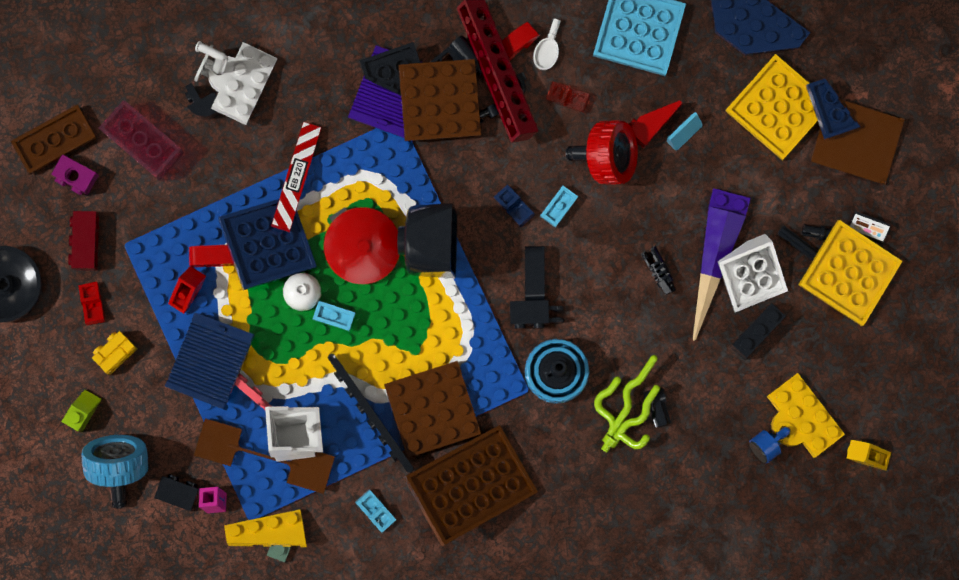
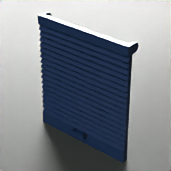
[165,313,255,410]

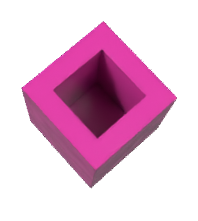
[199,487,227,513]

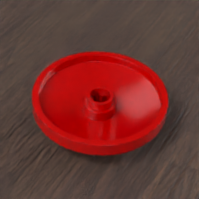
[323,207,400,284]

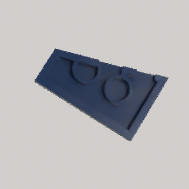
[806,79,860,139]

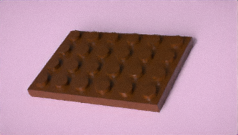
[403,425,538,547]

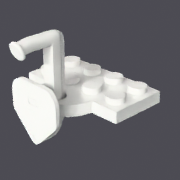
[194,41,278,125]

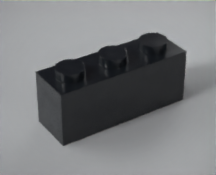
[730,303,786,360]

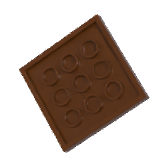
[398,59,481,142]
[384,361,481,458]

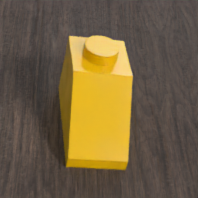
[846,440,891,471]

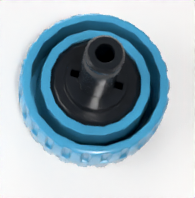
[525,339,589,404]

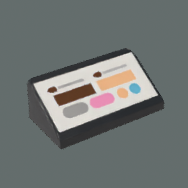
[849,211,891,244]

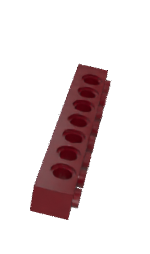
[457,0,538,143]

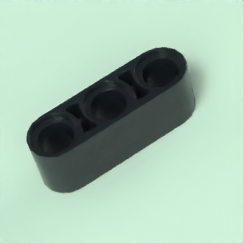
[525,246,545,301]

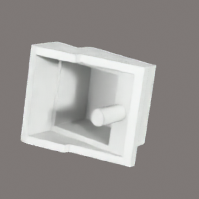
[265,406,323,462]

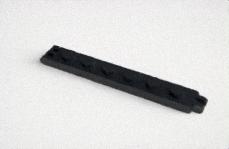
[328,354,414,473]

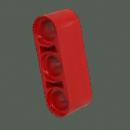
[189,245,234,267]

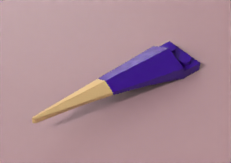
[693,188,750,341]

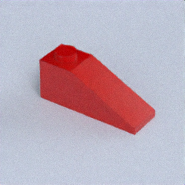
[629,100,682,148]

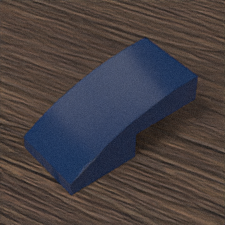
[494,184,535,227]

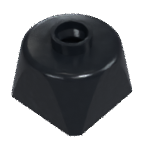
[397,203,458,279]

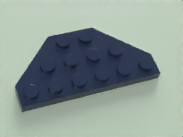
[710,0,810,56]

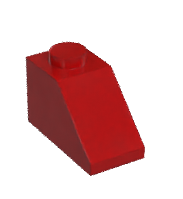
[168,266,206,314]

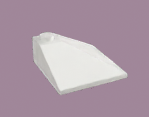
[718,234,788,312]

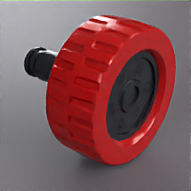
[565,120,638,185]

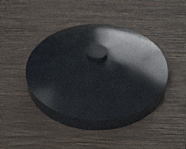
[0,246,42,323]

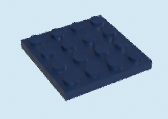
[218,199,317,291]

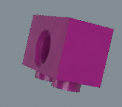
[51,154,99,195]

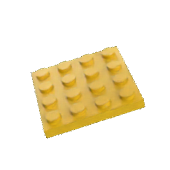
[725,54,818,161]
[798,220,902,326]

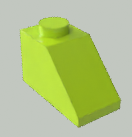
[61,390,102,432]

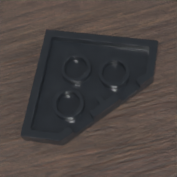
[359,42,421,96]

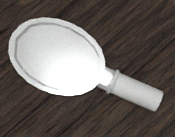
[533,19,561,70]

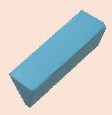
[667,112,703,151]

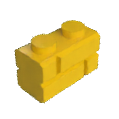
[92,331,138,375]

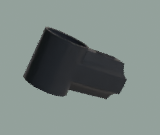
[643,387,671,428]

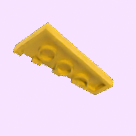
[224,509,307,547]

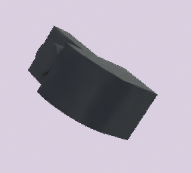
[185,83,221,120]

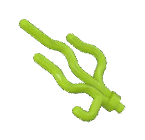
[594,355,660,453]

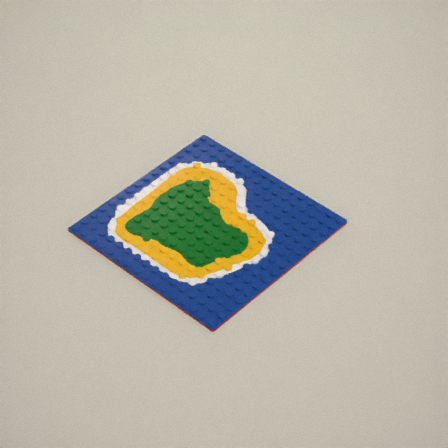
[124,124,528,520]

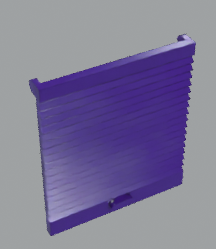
[348,45,424,138]

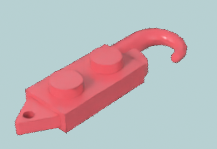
[235,373,272,410]

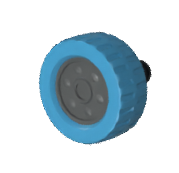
[82,435,148,509]

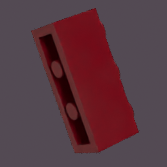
[68,211,99,271]

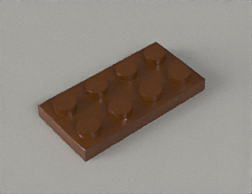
[11,104,97,175]

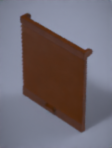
[810,99,905,185]

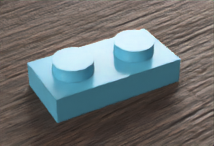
[540,186,578,228]
[313,301,356,332]

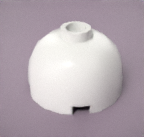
[283,273,321,311]

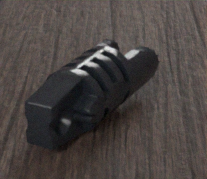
[641,246,676,295]

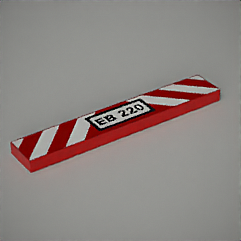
[271,122,321,232]

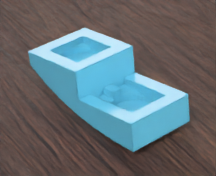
[355,489,396,533]

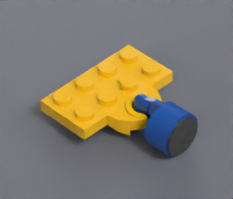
[749,373,845,463]

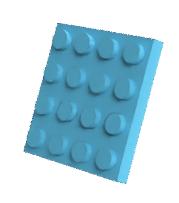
[593,0,686,76]

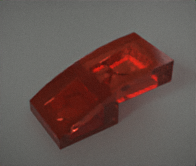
[546,81,590,113]

